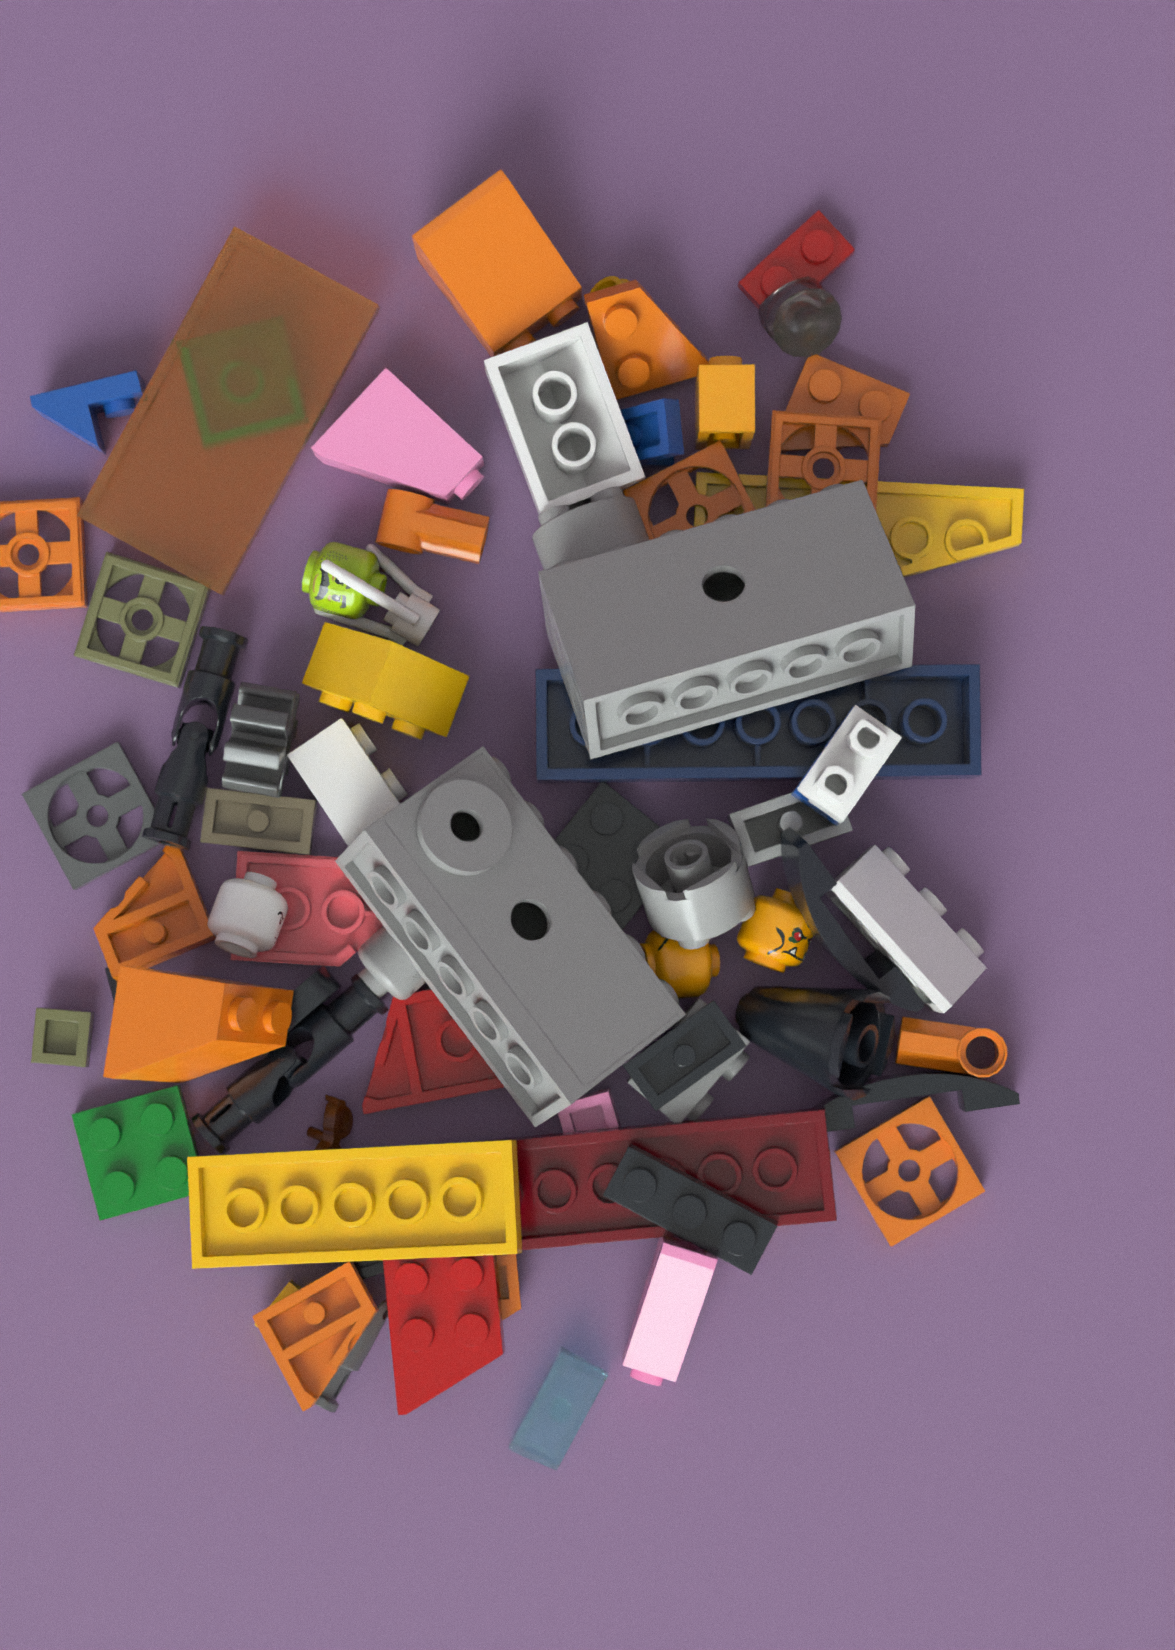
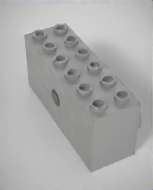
[538,480,915,759]
[335,746,686,1127]

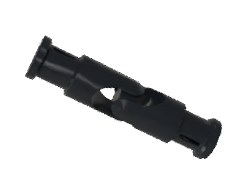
[141,626,248,850]
[191,973,389,1155]

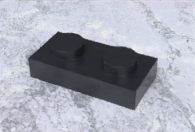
[623,1000,746,1111]

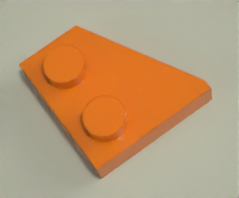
[583,280,709,400]
[781,352,910,454]

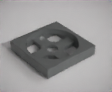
[22,742,160,890]

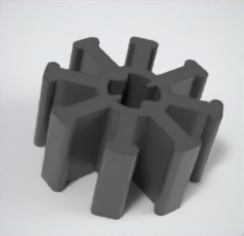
[222,682,300,798]

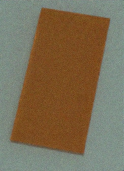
[77,226,380,596]

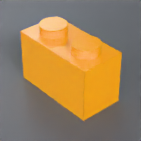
[695,356,755,450]

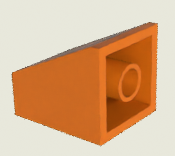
[412,169,582,357]
[103,966,294,1083]

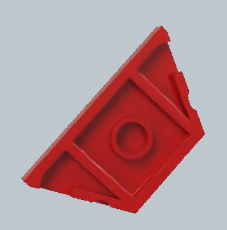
[362,989,504,1114]
[383,1255,505,1416]

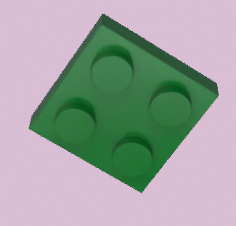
[71,1085,199,1221]

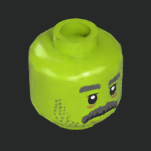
[302,542,387,619]

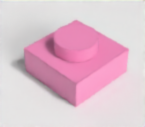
[558,1088,621,1133]

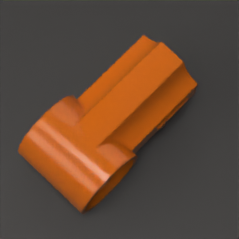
[375,489,490,564]
[895,1016,1008,1078]

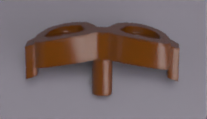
[307,1094,353,1150]

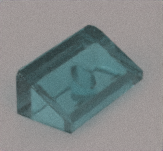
[508,1346,609,1471]

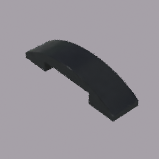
[781,827,925,1013]
[813,1071,1020,1132]

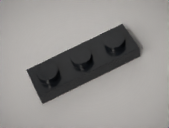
[603,1143,778,1275]

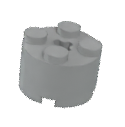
[532,486,650,570]
[632,818,756,950]

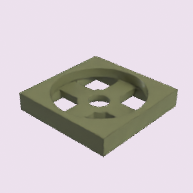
[74,552,212,689]

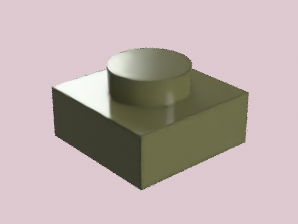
[31,1007,94,1067]

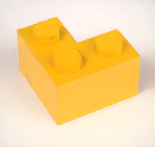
[302,622,470,740]

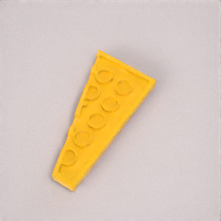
[693,472,1024,577]

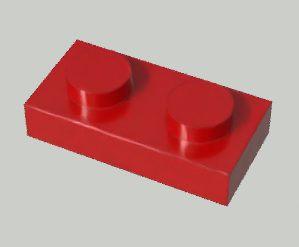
[738,210,855,326]

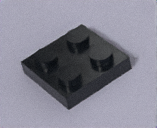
[555,782,660,930]

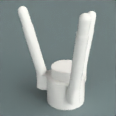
[314,544,440,647]

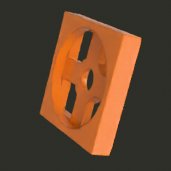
[765,410,882,511]
[623,440,756,540]
[0,497,88,612]
[834,1095,985,1247]

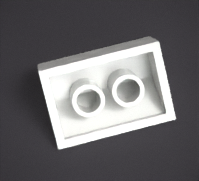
[484,322,645,515]
[825,845,986,1013]

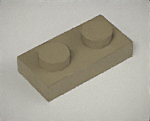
[200,788,317,855]

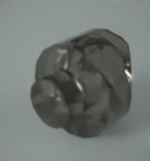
[758,276,842,357]

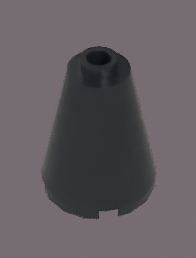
[735,986,895,1100]

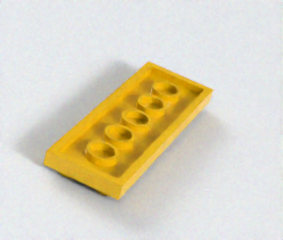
[187,1140,522,1269]

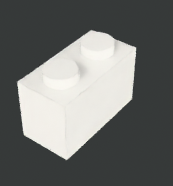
[287,718,408,846]

